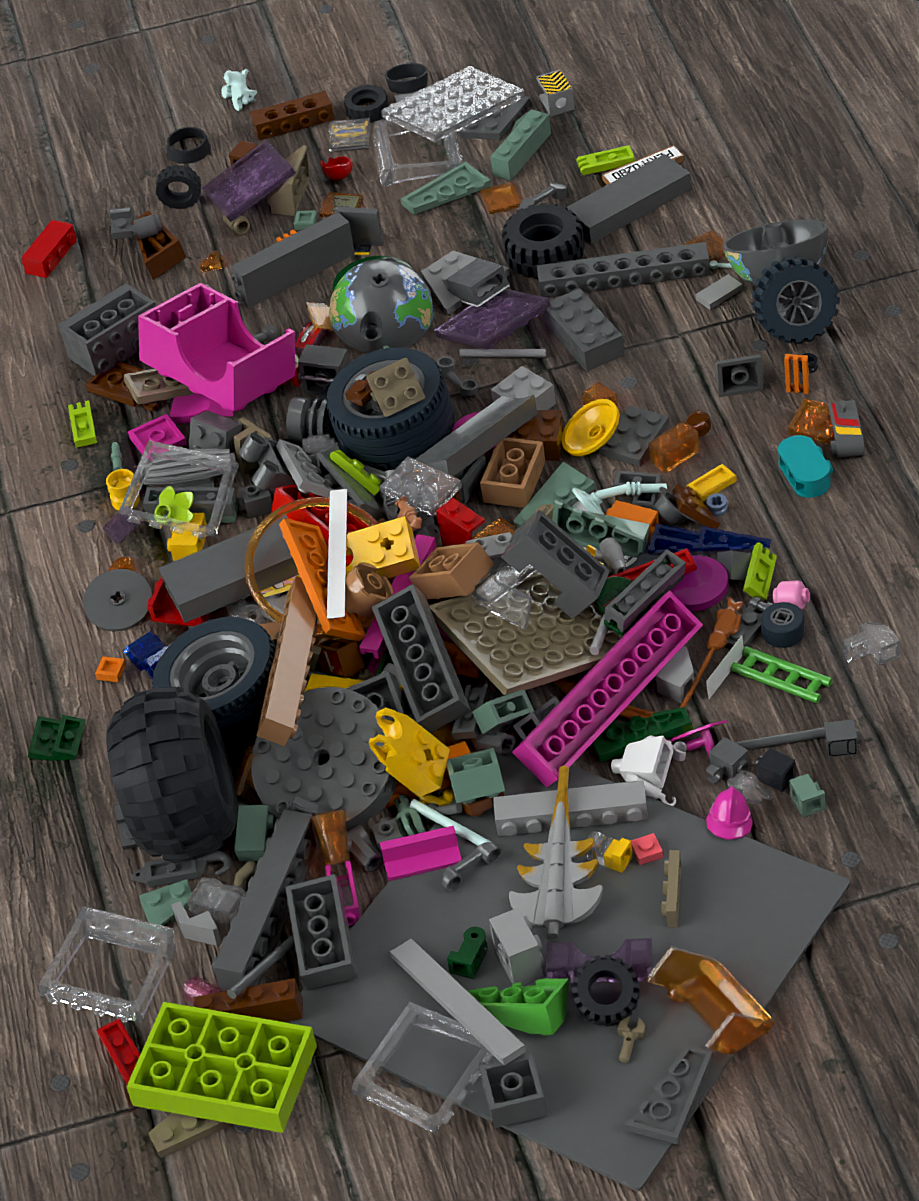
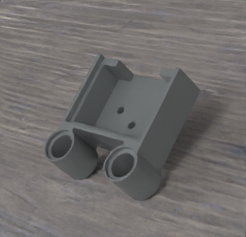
[238,432,302,491]

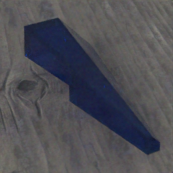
[648,524,772,553]

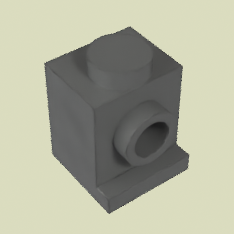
[371,818,402,854]

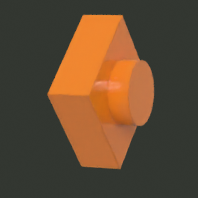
[95,656,126,682]

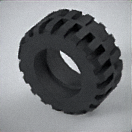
[502,203,584,279]

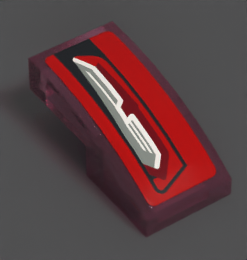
[295,322,328,353]

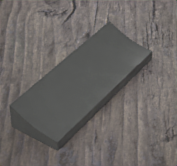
[414,395,537,479]

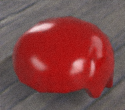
[320,156,353,181]

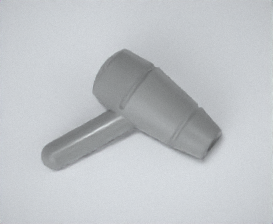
[595,538,626,575]

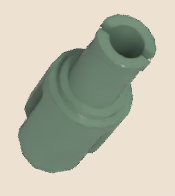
[394,795,426,837]

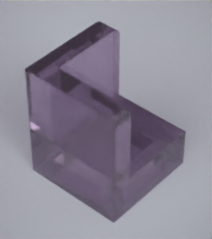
[102,506,143,544]

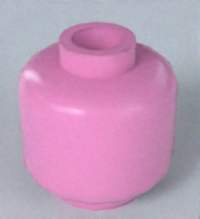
[773,580,810,610]

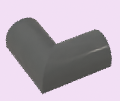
[613,470,662,509]

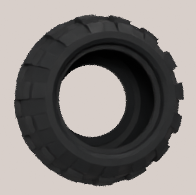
[106,687,238,862]

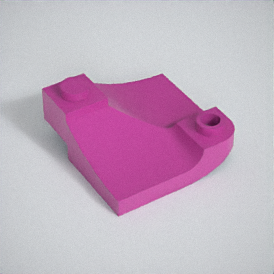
[170,393,234,424]

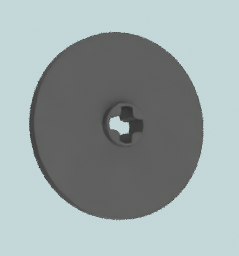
[83,569,152,632]

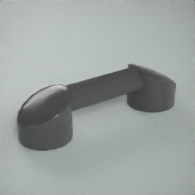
[519,182,567,209]
[437,356,478,396]
[442,842,502,892]

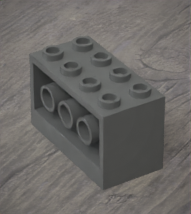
[58,283,156,375]

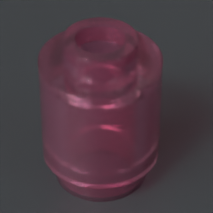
[183,976,219,1003]

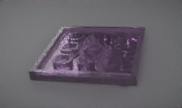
[202,140,296,222]
[434,289,551,349]

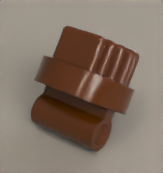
[686,409,711,437]

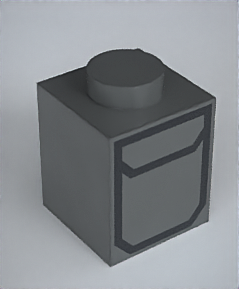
[824,719,862,758]

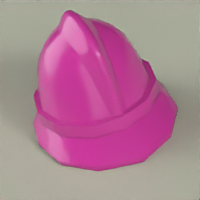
[706,786,753,840]

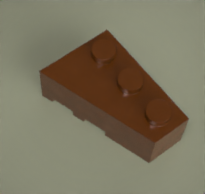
[132,211,186,280]

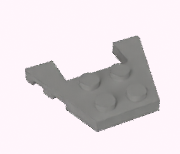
[421,251,510,315]

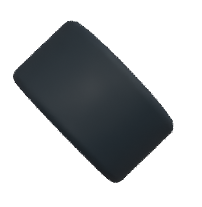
[761,602,805,648]

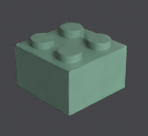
[447,748,505,803]

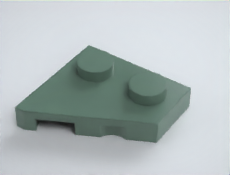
[139,879,195,937]

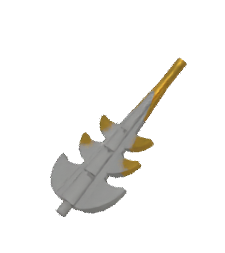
[509,766,603,938]

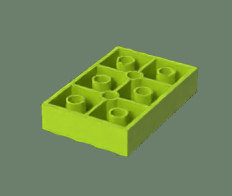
[127,1002,317,1133]

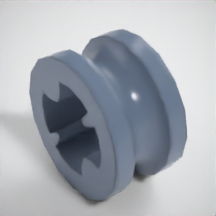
[706,494,728,516]

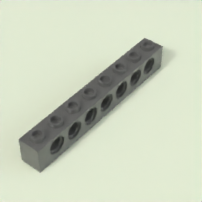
[537,242,710,298]

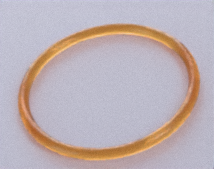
[244,497,393,634]

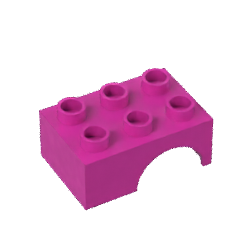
[138,283,295,411]

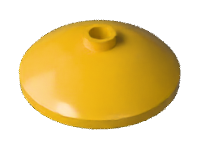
[562,399,620,456]

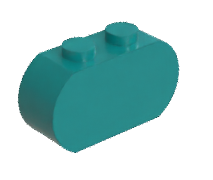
[778,435,833,498]

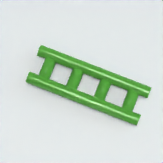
[731,646,833,703]

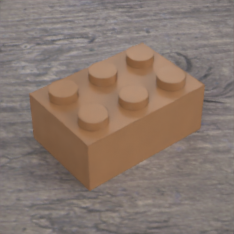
[480,437,546,508]
[409,542,494,599]

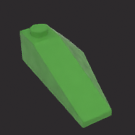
[468,978,570,1036]

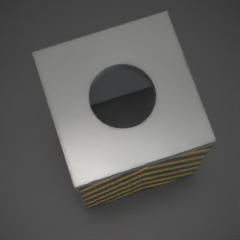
[537,70,575,117]

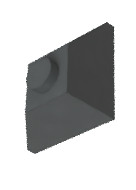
[714,354,763,397]

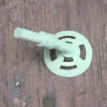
[572,482,667,515]

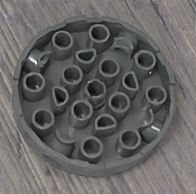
[251,687,398,838]

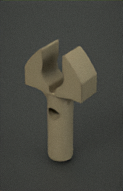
[617,1016,646,1063]

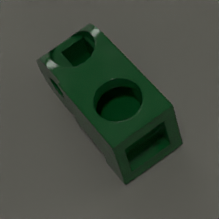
[447,926,488,979]

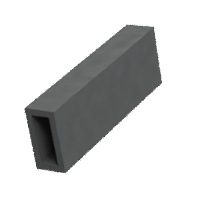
[567,154,691,244]
[231,212,355,308]

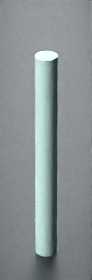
[410,799,491,846]

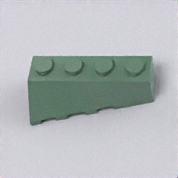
[490,109,551,181]
[553,500,650,558]

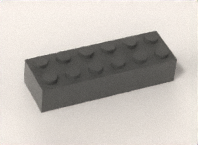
[372,584,471,733]

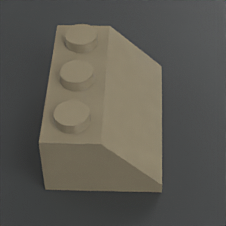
[268,145,310,216]

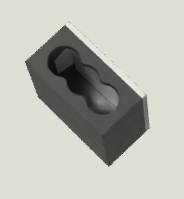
[445,259,510,307]

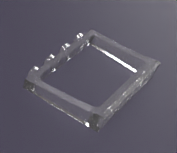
[372,111,462,186]
[118,440,239,539]
[39,906,176,1023]
[351,1002,493,1134]

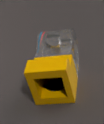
[584,831,633,873]

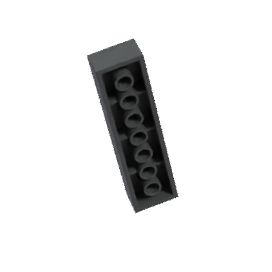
[212,809,319,992]

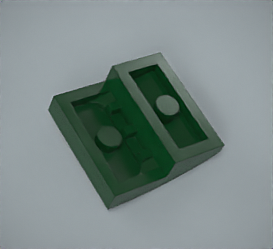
[28,715,86,761]

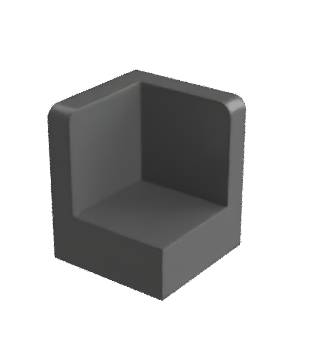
[717,551,751,581]

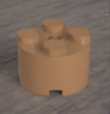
[345,562,393,619]

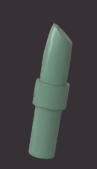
[111,442,123,471]

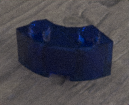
[124,631,169,680]

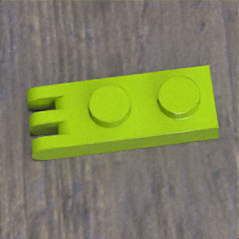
[576,145,635,175]
[68,400,97,448]
[330,450,383,496]
[743,542,777,601]

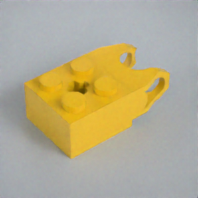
[345,516,420,579]
[369,708,450,797]

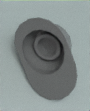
[652,487,699,526]

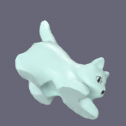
[222,69,257,111]

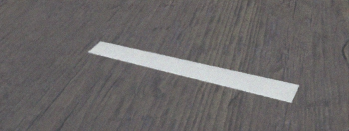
[327,489,347,619]

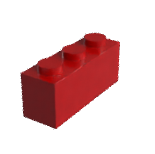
[21,220,77,278]

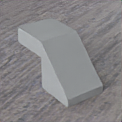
[171,901,222,946]

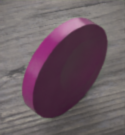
[671,556,729,611]

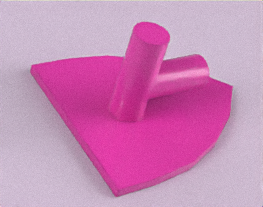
[668,720,727,757]

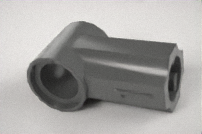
[337,825,383,872]

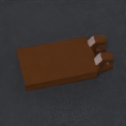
[85,361,159,411]

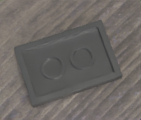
[599,405,669,466]

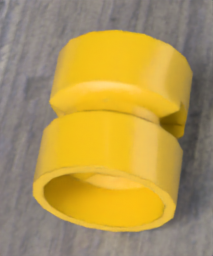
[106,469,140,511]

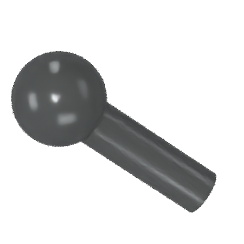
[253,325,278,342]
[422,803,463,823]

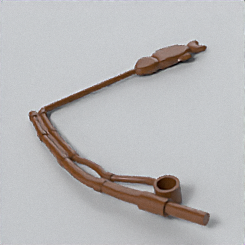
[553,597,743,720]

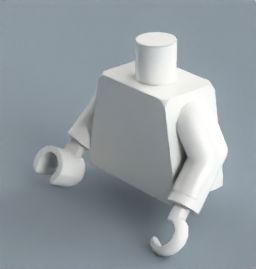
[611,736,687,806]

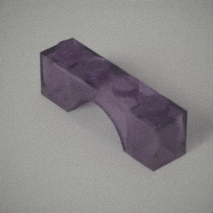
[546,938,654,983]

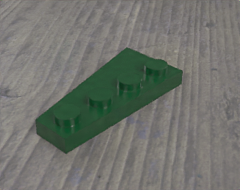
[593,707,693,762]

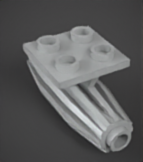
[141,449,237,487]

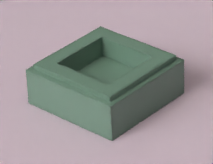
[294,211,318,230]

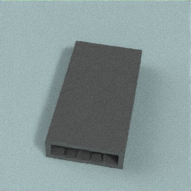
[158,515,299,623]

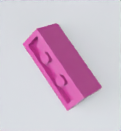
[380,825,462,881]

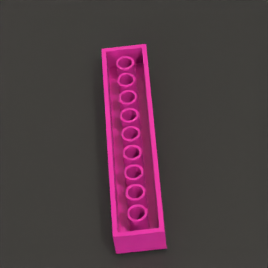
[512,590,703,788]

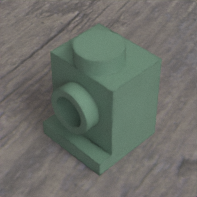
[790,774,826,817]

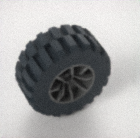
[752,256,840,344]

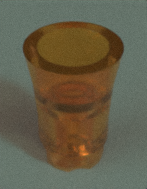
[311,809,350,865]

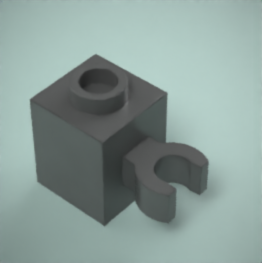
[706,737,749,785]

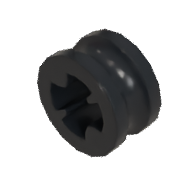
[799,353,818,374]

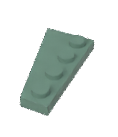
[401,161,491,215]
[514,462,596,529]

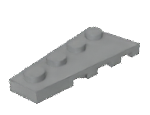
[276,439,337,499]

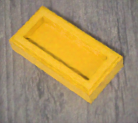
[686,464,737,502]

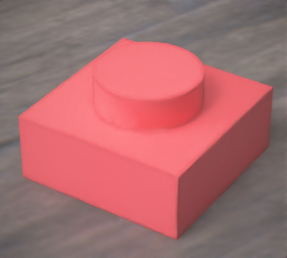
[631,833,664,865]

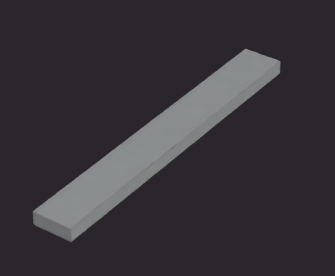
[390,939,526,1066]

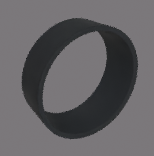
[385,63,428,94]
[167,127,211,164]

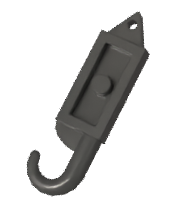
[131,851,231,887]

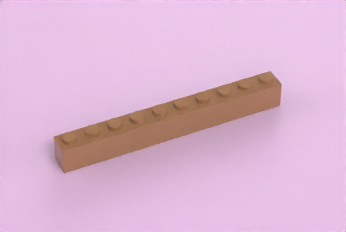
[256,576,318,746]

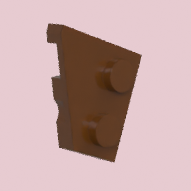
[672,484,720,531]

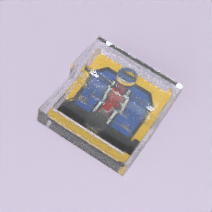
[329,118,370,151]

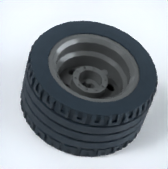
[326,347,455,471]
[152,617,276,753]

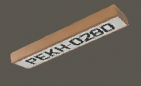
[602,145,684,185]

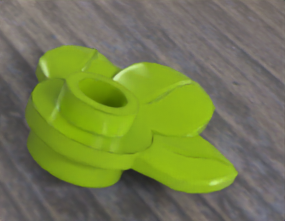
[154,486,194,526]

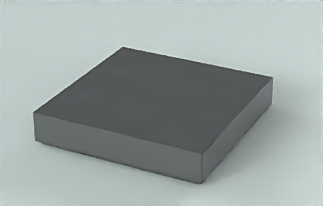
[336,207,384,246]

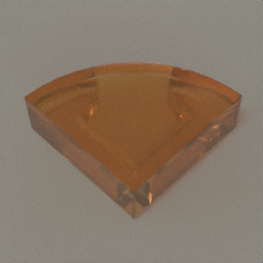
[200,250,222,273]

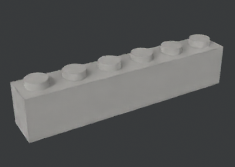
[493,780,648,836]

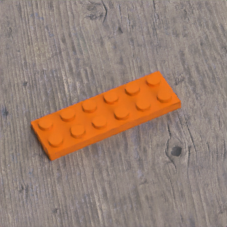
[279,518,366,641]

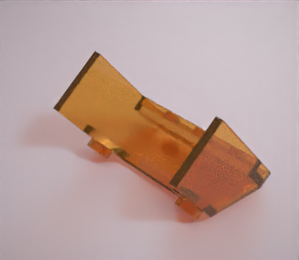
[646,946,775,1055]

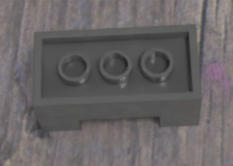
[501,510,610,619]

